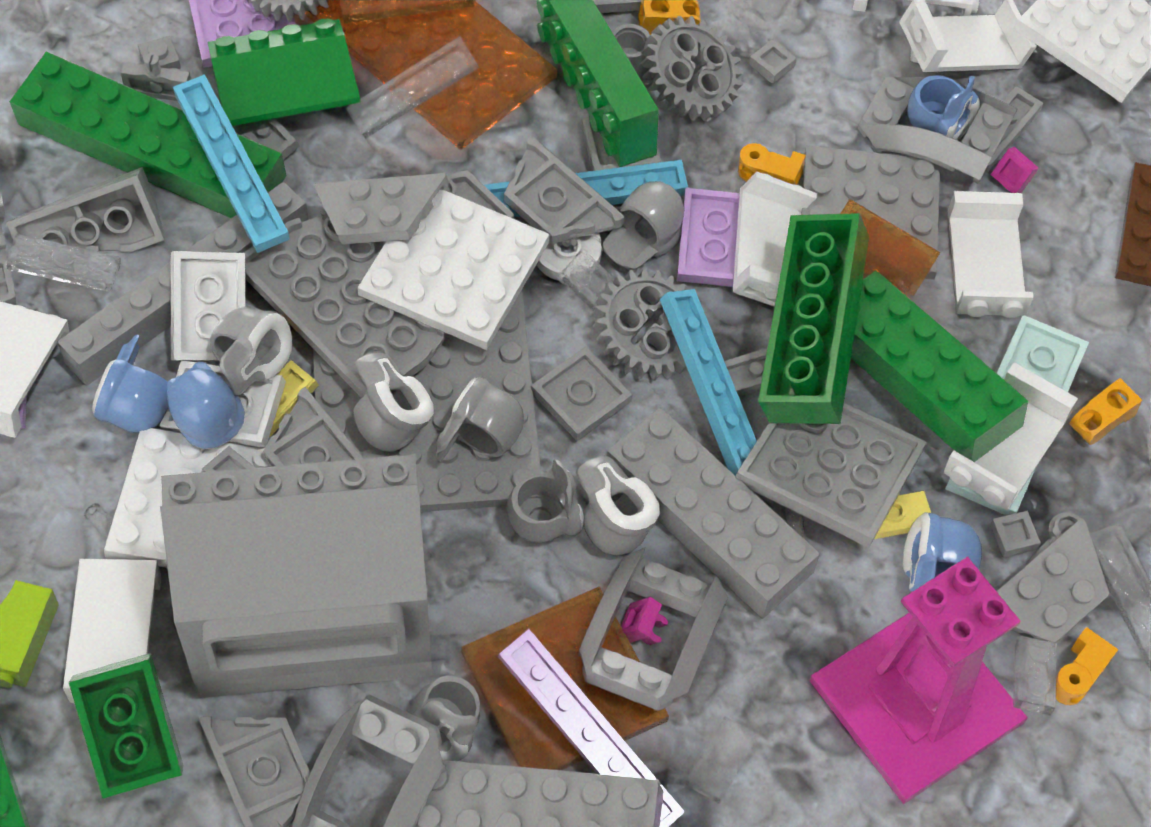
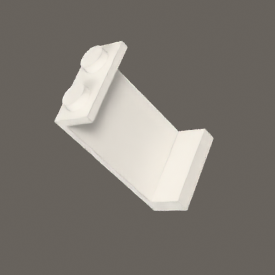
[899,0,1037,72]
[733,172,817,307]
[948,191,1033,318]
[0,301,69,438]
[944,362,1078,511]
[63,559,162,704]

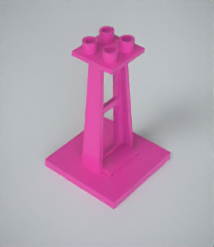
[810,556,1028,804]

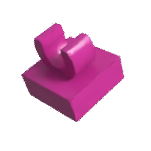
[990,147,1039,193]
[617,597,668,645]

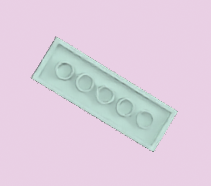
[945,315,1089,516]

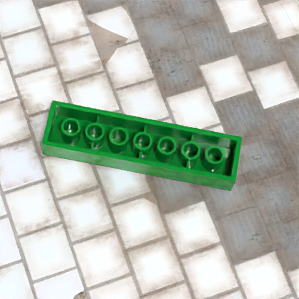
[9,51,287,218]

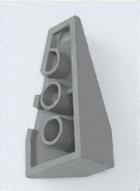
[6,167,165,255]

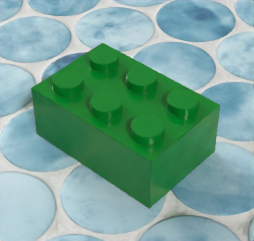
[68,653,184,799]

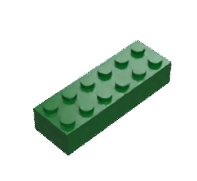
[537,0,659,167]
[758,213,869,424]
[851,270,1028,462]

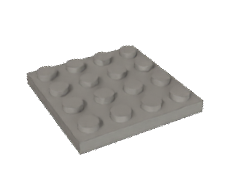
[801,145,940,280]
[736,403,927,548]

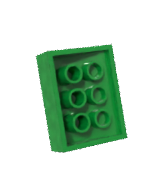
[207,19,361,126]

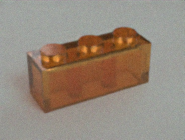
[840,199,941,296]

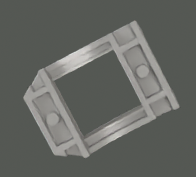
[857,77,1018,184]
[577,547,728,711]
[292,695,446,827]

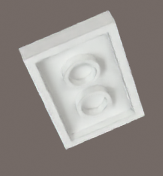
[170,251,245,361]
[160,360,286,448]

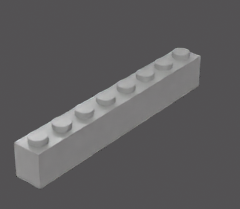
[57,182,308,386]

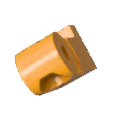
[638,0,701,35]
[738,143,806,185]
[1069,378,1143,445]
[1051,627,1119,705]

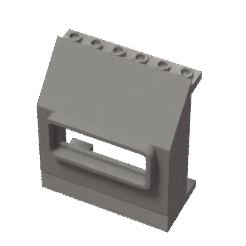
[160,454,432,698]

